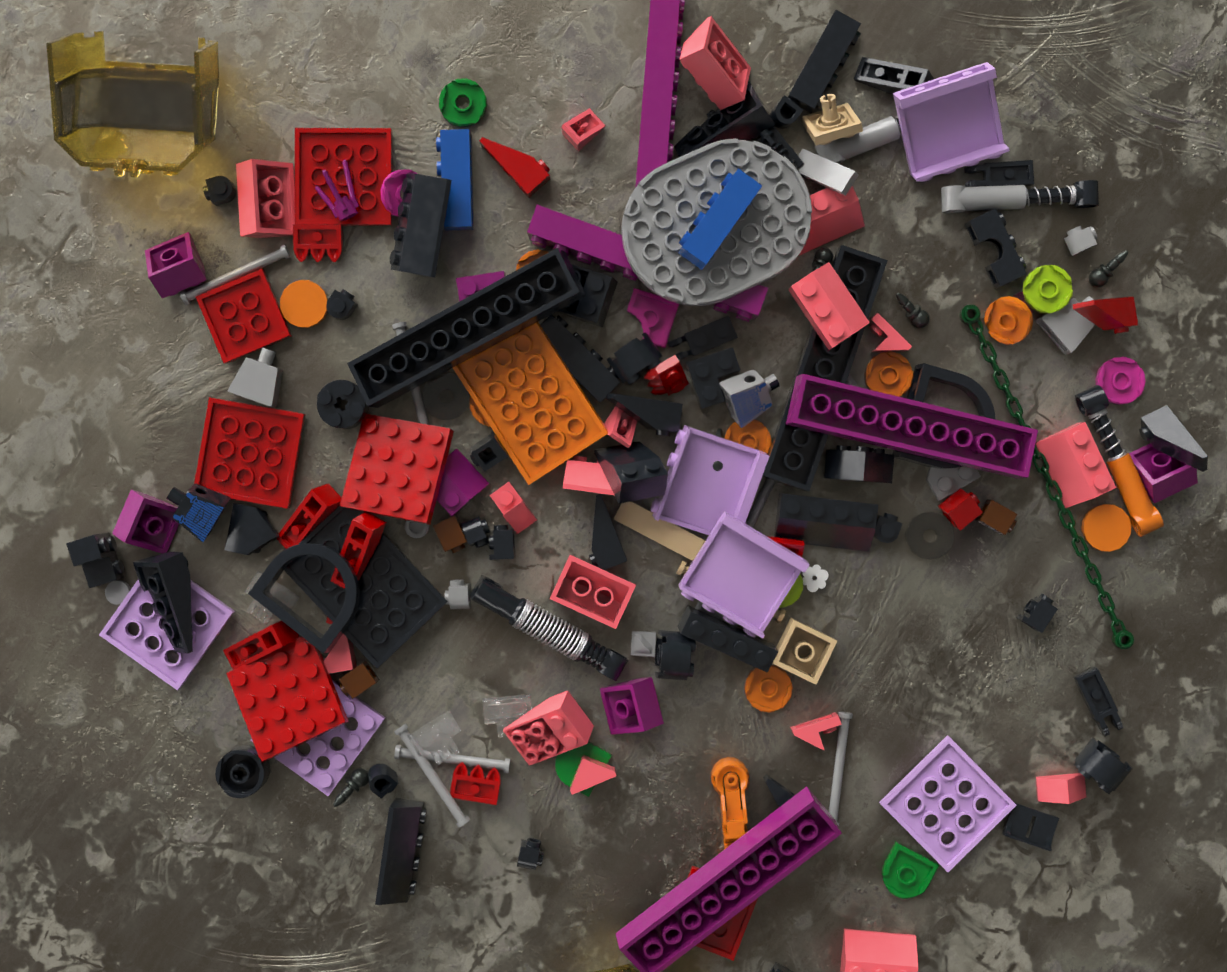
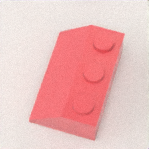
[680,16,751,110]
[236,159,295,238]
[798,186,865,256]
[788,262,870,350]
[1035,422,1116,508]
[563,456,614,495]
[550,555,636,629]
[840,929,918,972]

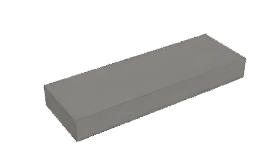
[797,149,859,196]

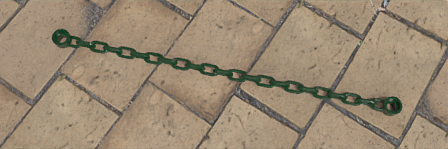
[959,304,1134,649]

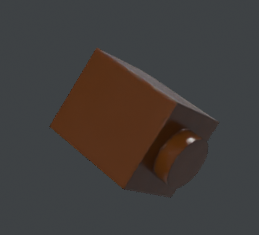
[975,499,1017,535]
[433,515,467,554]
[339,661,380,699]

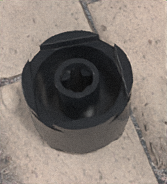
[607,332,663,385]
[317,380,369,429]
[655,630,696,680]
[1074,737,1133,794]
[215,745,270,798]

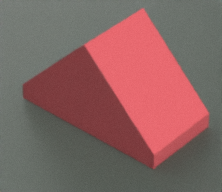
[561,108,605,152]
[604,406,637,448]
[323,633,357,674]
[570,755,617,795]
[1036,773,1086,804]

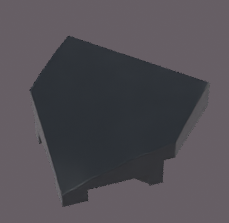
[225,503,280,555]

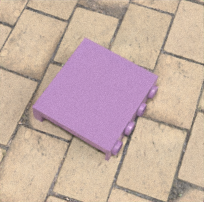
[893,62,1010,182]
[651,425,770,535]
[678,511,810,638]

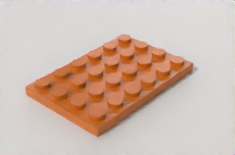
[453,322,608,485]

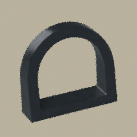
[892,363,996,469]
[248,543,360,653]

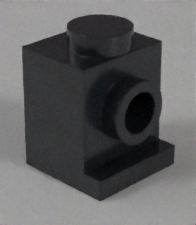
[470,431,508,472]
[489,525,515,560]
[1016,593,1058,633]

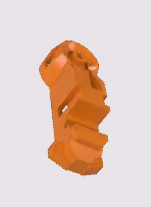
[711,757,750,854]

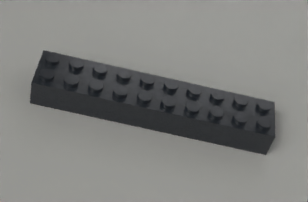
[762,245,888,491]
[347,248,586,408]

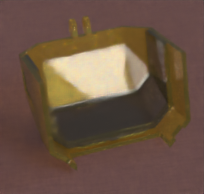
[46,31,219,178]

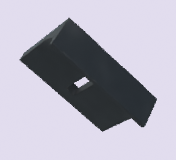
[1002,802,1059,851]

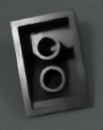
[594,441,668,504]

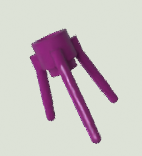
[315,160,359,221]

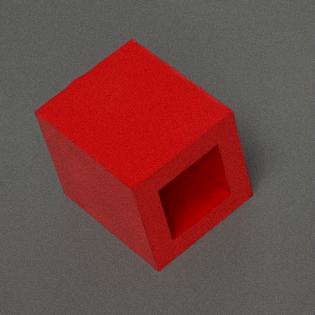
[938,488,983,531]

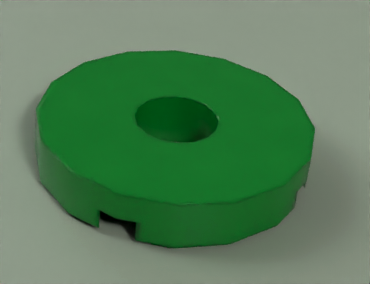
[439,78,487,128]

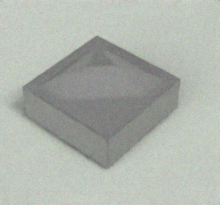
[631,631,656,657]

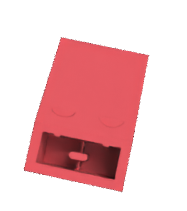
[503,690,594,766]

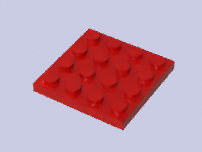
[295,128,392,226]
[194,397,306,509]
[340,414,454,525]
[226,636,349,762]

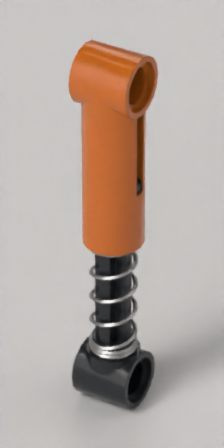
[1075,385,1164,537]

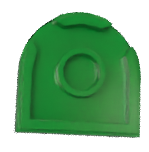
[555,741,612,797]
[882,841,939,899]

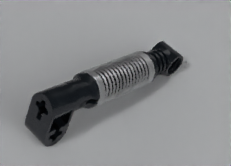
[470,575,628,681]

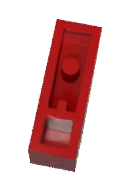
[479,137,550,198]
[1072,297,1138,334]
[277,483,342,549]
[331,512,386,589]
[223,620,300,670]

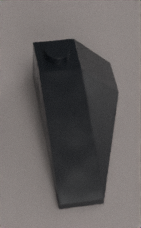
[674,80,775,157]
[133,552,193,653]

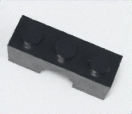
[965,208,1027,289]

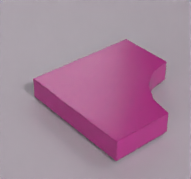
[627,288,679,349]

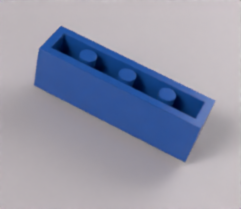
[436,129,474,231]
[678,168,762,270]

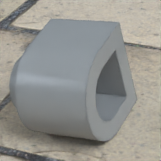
[1064,226,1097,256]
[445,580,471,609]

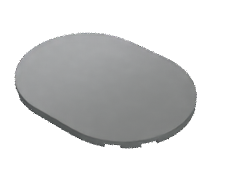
[621,139,812,306]

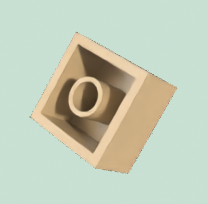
[772,617,837,685]

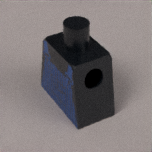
[166,484,231,542]

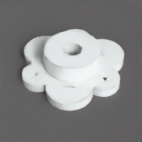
[802,564,829,592]

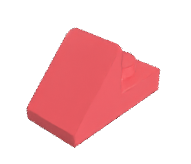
[868,312,912,352]
[489,481,537,534]
[790,712,842,750]

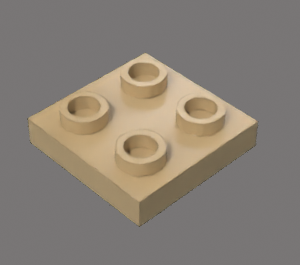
[802,94,863,146]

